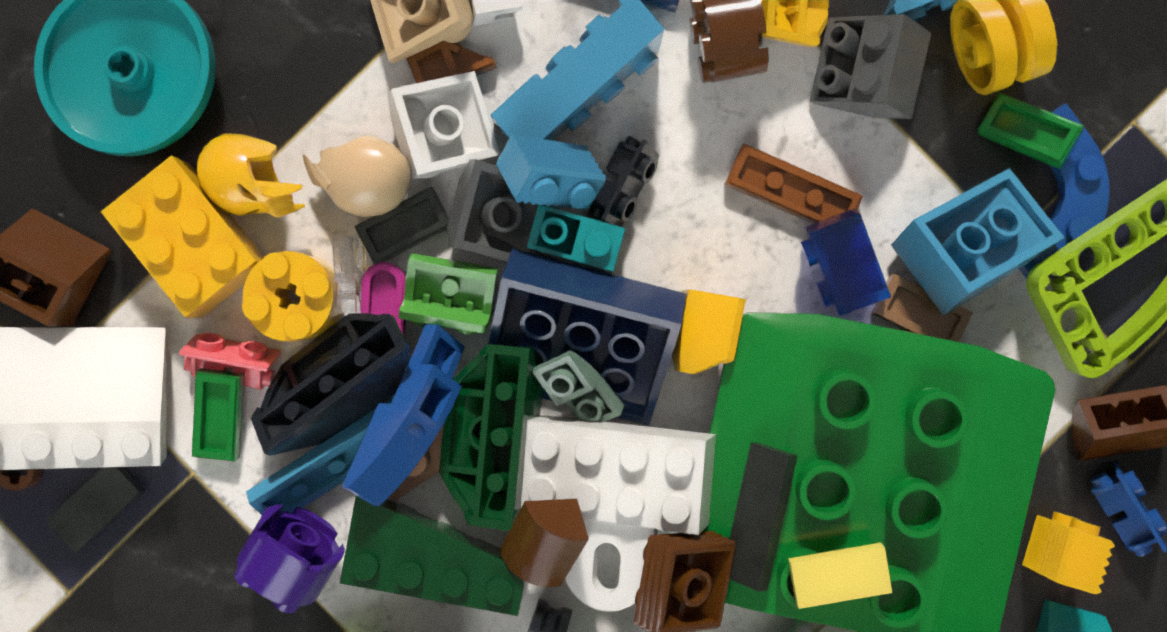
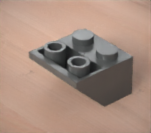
[809,14,931,119]

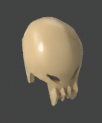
[302,135,411,217]

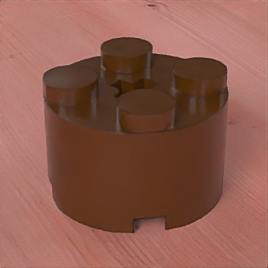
[689,0,769,83]

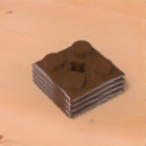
[634,531,735,632]

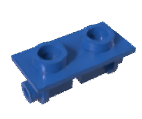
[1090,460,1167,557]

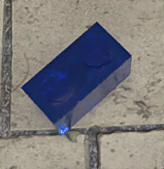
[801,208,891,316]

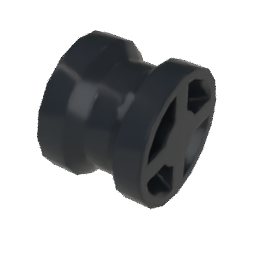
[527,598,572,632]

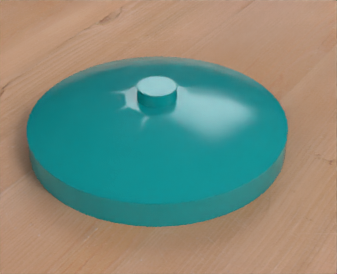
[34,0,216,156]

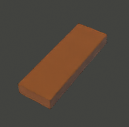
[724,143,863,237]

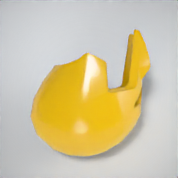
[197,133,305,218]

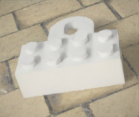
[521,415,716,612]

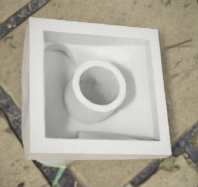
[388,71,500,179]

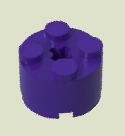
[234,505,345,613]

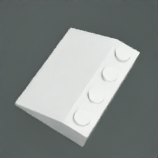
[0,327,167,470]

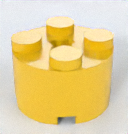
[242,251,344,341]

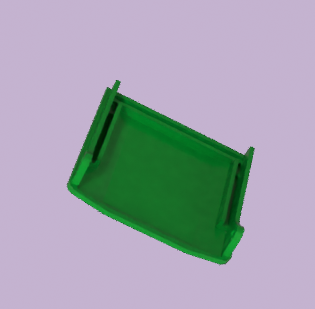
[702,312,1056,632]

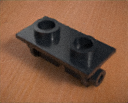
[587,136,660,227]

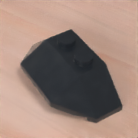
[251,313,411,456]

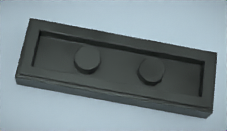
[729,443,798,592]

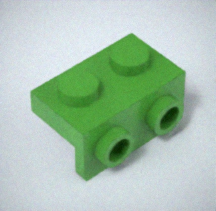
[398,253,499,335]

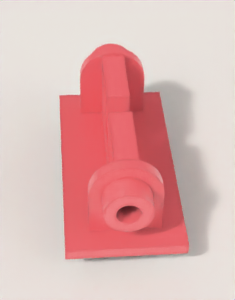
[179,333,281,390]

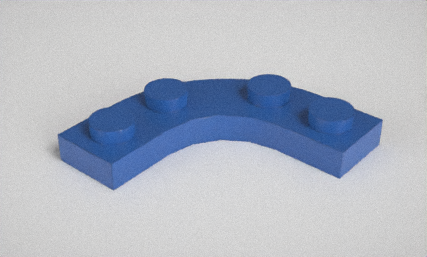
[1019,103,1110,279]

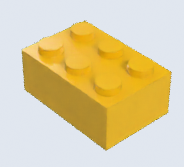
[101,155,264,318]

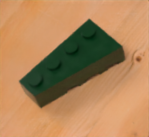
[339,496,525,616]

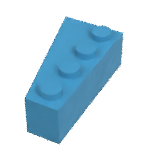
[490,0,665,141]

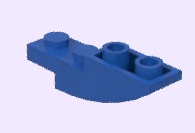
[342,324,465,506]

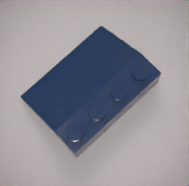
[488,249,686,426]

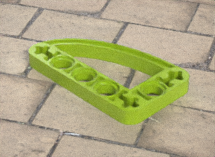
[1026,179,1167,378]

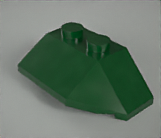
[439,344,542,531]

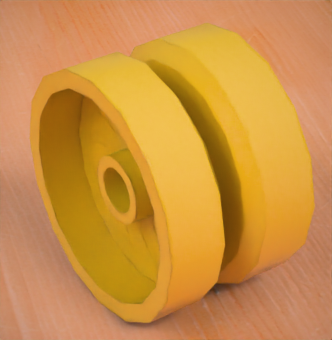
[950,0,1057,95]

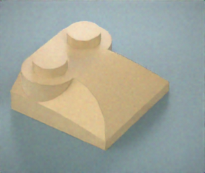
[370,0,474,63]

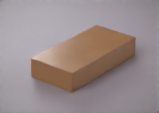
[871,274,973,342]

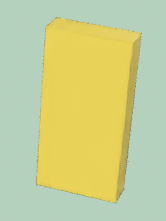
[788,543,892,609]

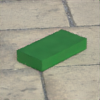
[978,92,1084,169]
[191,368,245,462]

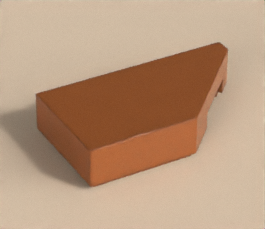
[406,40,497,83]

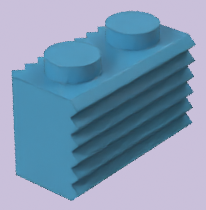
[496,135,606,210]

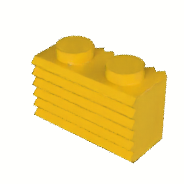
[1022,511,1115,595]

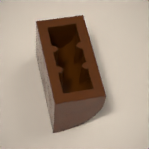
[1071,385,1167,461]
[500,498,589,587]

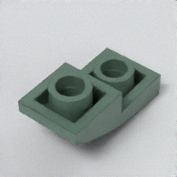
[532,350,624,422]

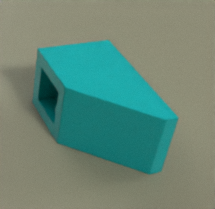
[526,204,625,274]

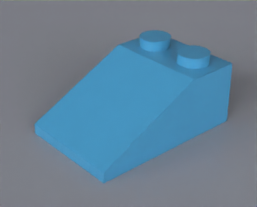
[891,168,1064,316]

